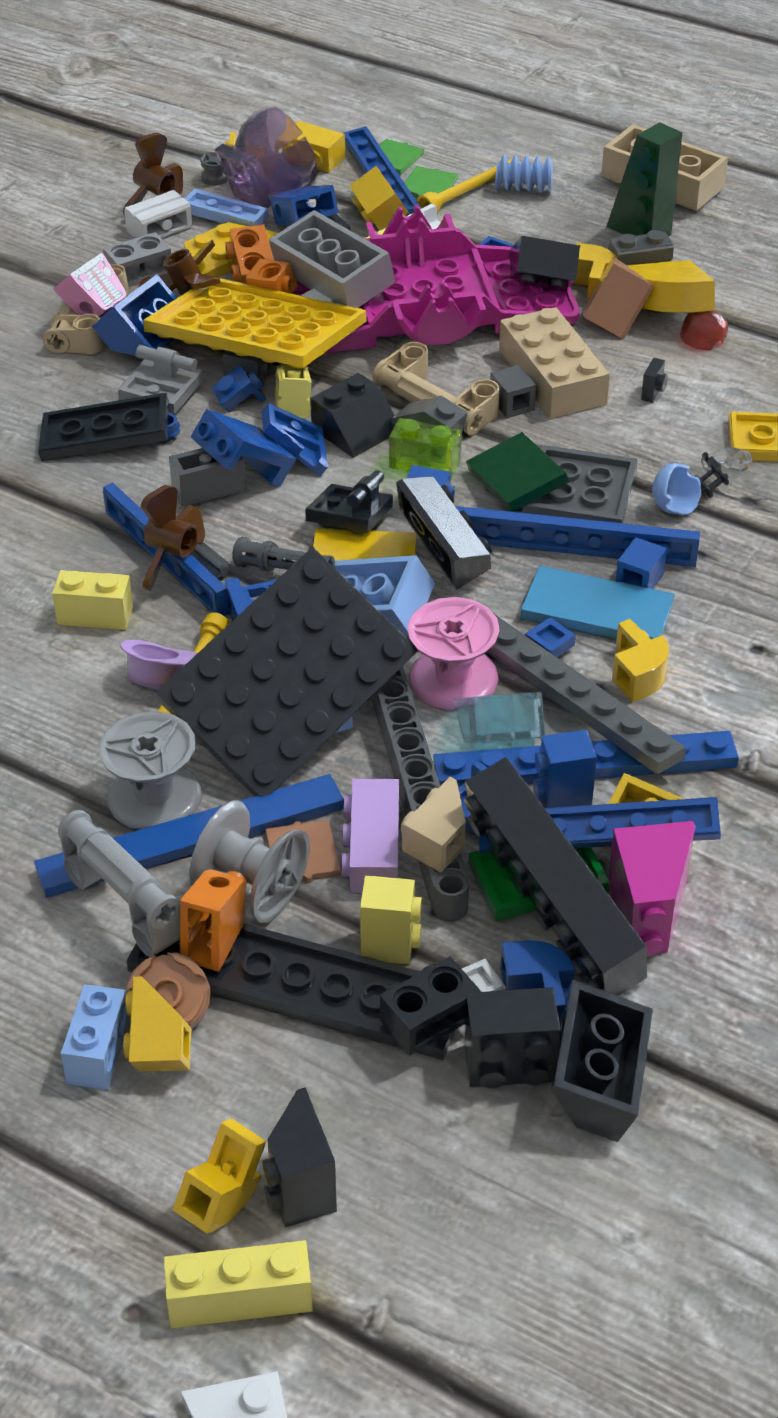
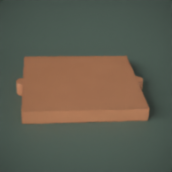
[266,820,341,883]

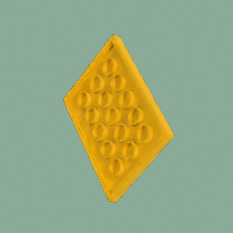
[143,278,366,369]

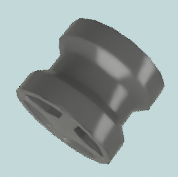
[200,152,229,185]

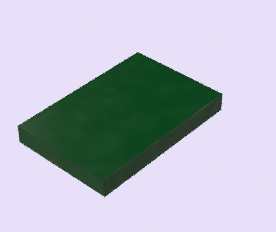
[466,432,569,512]

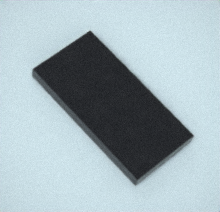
[38,393,169,461]

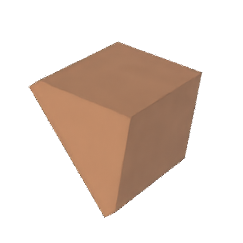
[583,257,655,339]

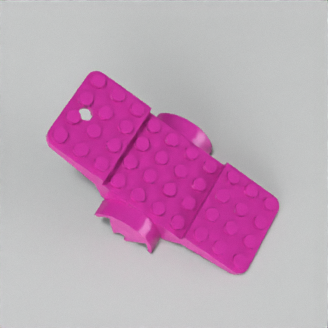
[293,205,580,354]

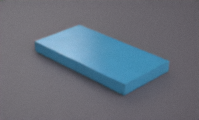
[521,565,675,639]

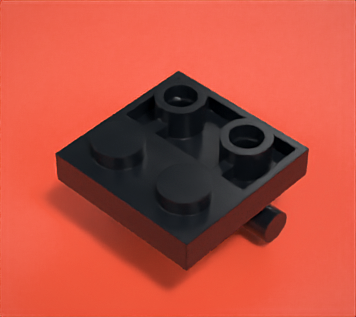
[305,470,393,534]

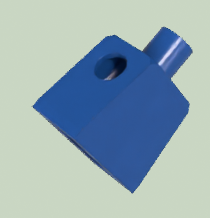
[270,185,339,226]

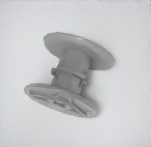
[99,711,202,830]
[189,800,310,923]

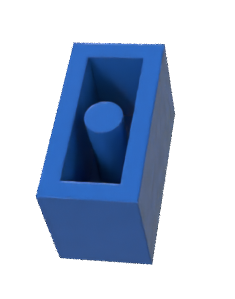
[533,730,597,808]

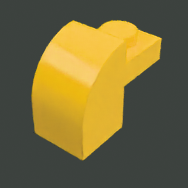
[573,242,617,301]
[612,619,669,703]
[172,1118,267,1234]

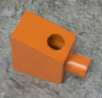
[180,869,247,972]

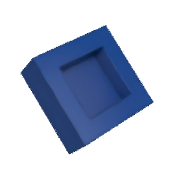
[525,617,576,657]

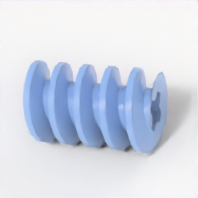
[495,154,553,193]

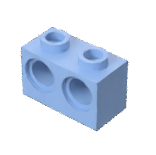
[61,984,130,1090]

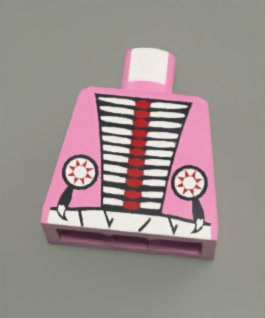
[53,253,126,317]

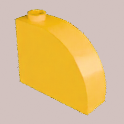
[626,260,715,313]

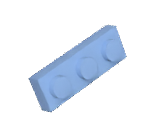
[184,189,268,226]

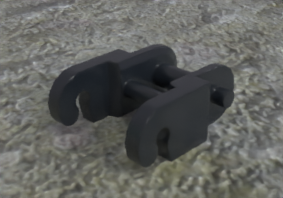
[689,451,729,498]

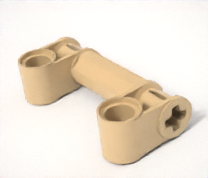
[43,264,130,355]
[373,342,499,436]

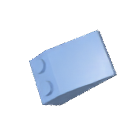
[335,555,435,638]

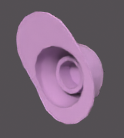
[120,640,197,690]

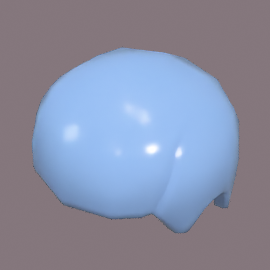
[652,463,701,515]

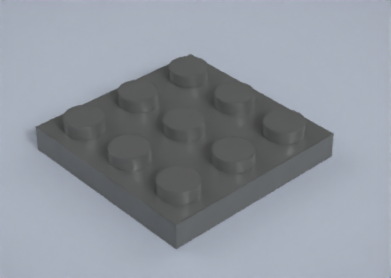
[522,445,638,523]

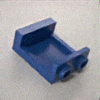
[191,409,296,487]

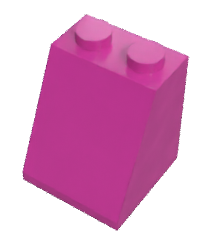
[608,821,695,956]

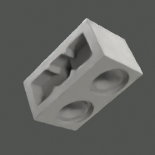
[103,232,171,287]

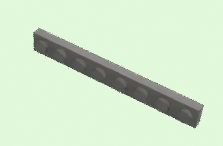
[486,613,686,775]

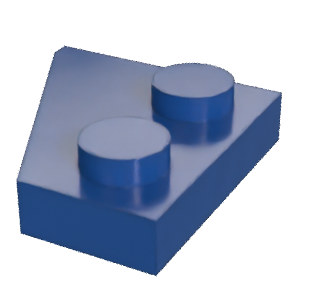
[261,403,328,476]

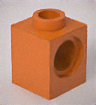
[245,259,298,294]

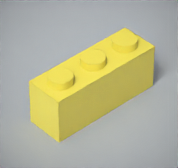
[164,1240,313,1329]

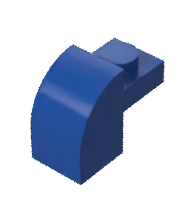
[500,940,575,1031]

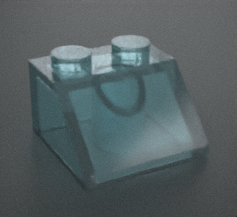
[453,692,545,750]

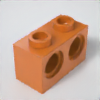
[225,224,274,284]

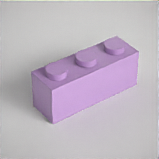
[342,779,399,893]

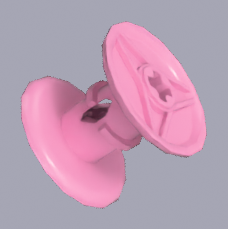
[407,597,500,710]

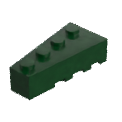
[606,122,683,237]

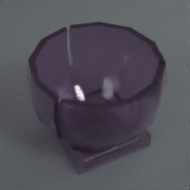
[214,107,319,208]

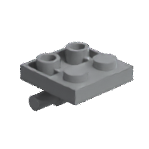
[118,345,203,415]

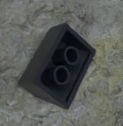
[396,476,493,590]
[551,980,653,1142]

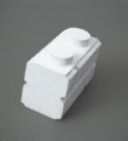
[124,190,192,238]

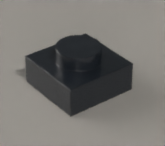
[641,357,668,403]

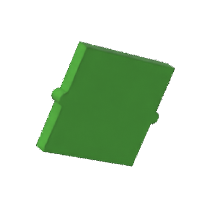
[379,139,424,175]
[404,166,458,198]

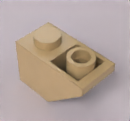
[401,777,466,872]

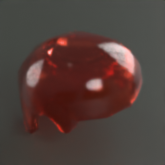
[680,310,728,351]

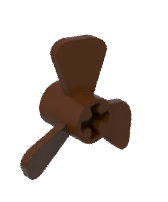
[123,133,183,217]
[138,240,221,295]
[141,485,205,591]

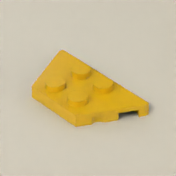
[183,222,278,277]

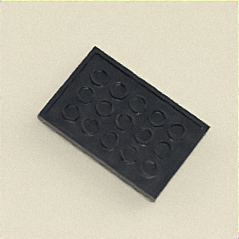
[154,547,418,797]

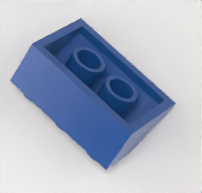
[92,275,177,355]

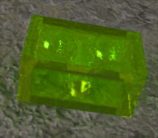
[389,418,462,480]

